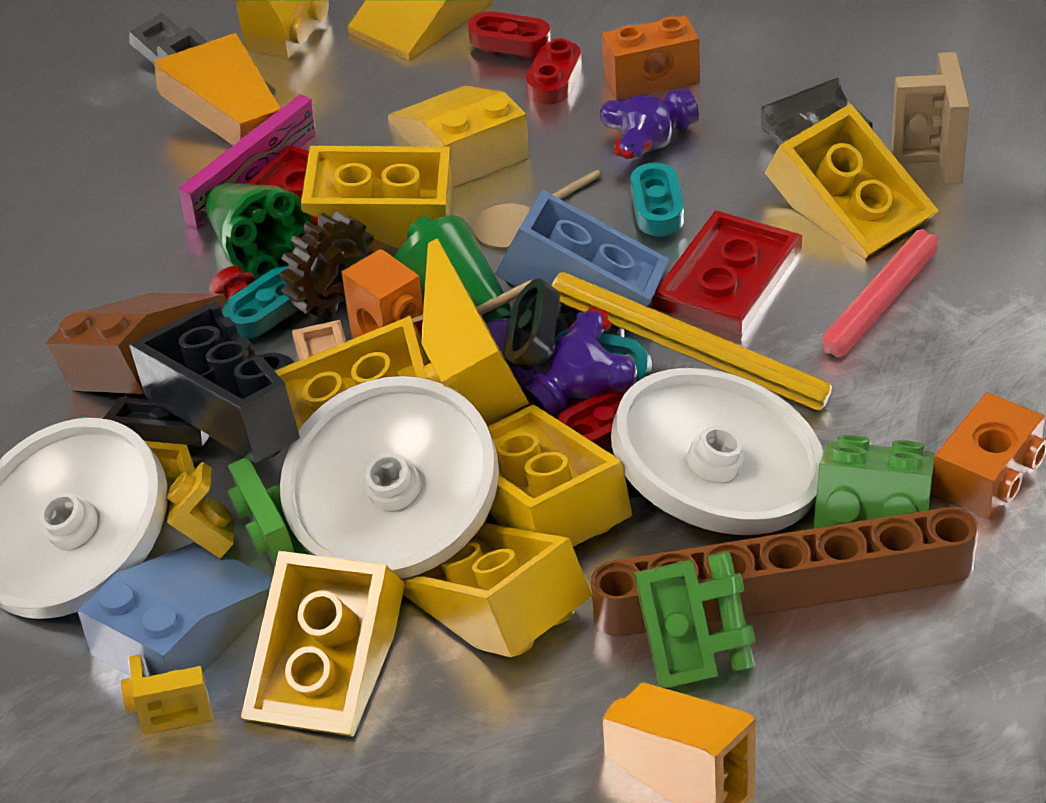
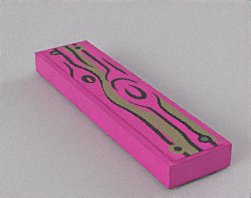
[179,94,316,229]

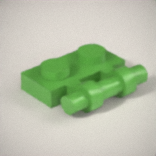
[633,551,756,688]

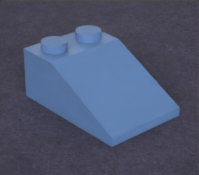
[494,189,669,306]
[77,542,273,677]

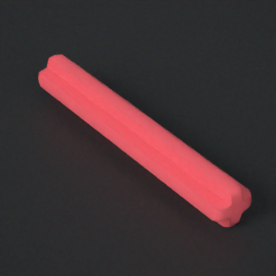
[822,229,938,358]

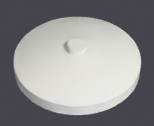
[611,368,824,535]
[280,376,499,579]
[0,418,168,619]

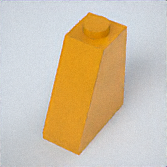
[154,33,281,145]
[602,682,756,803]

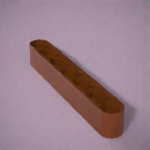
[591,507,978,637]

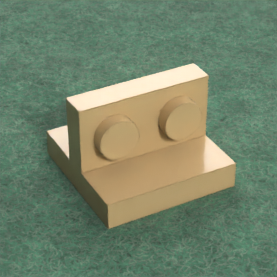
[891,52,970,184]

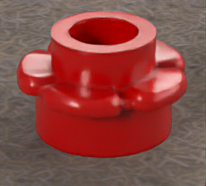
[210,266,255,310]

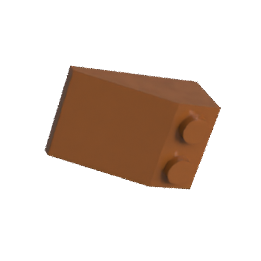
[45,293,227,394]

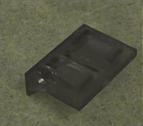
[761,77,873,146]

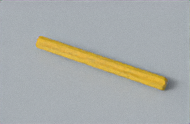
[551,272,832,411]

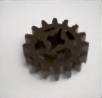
[279,211,376,318]

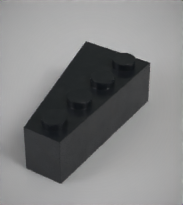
[129,301,300,463]

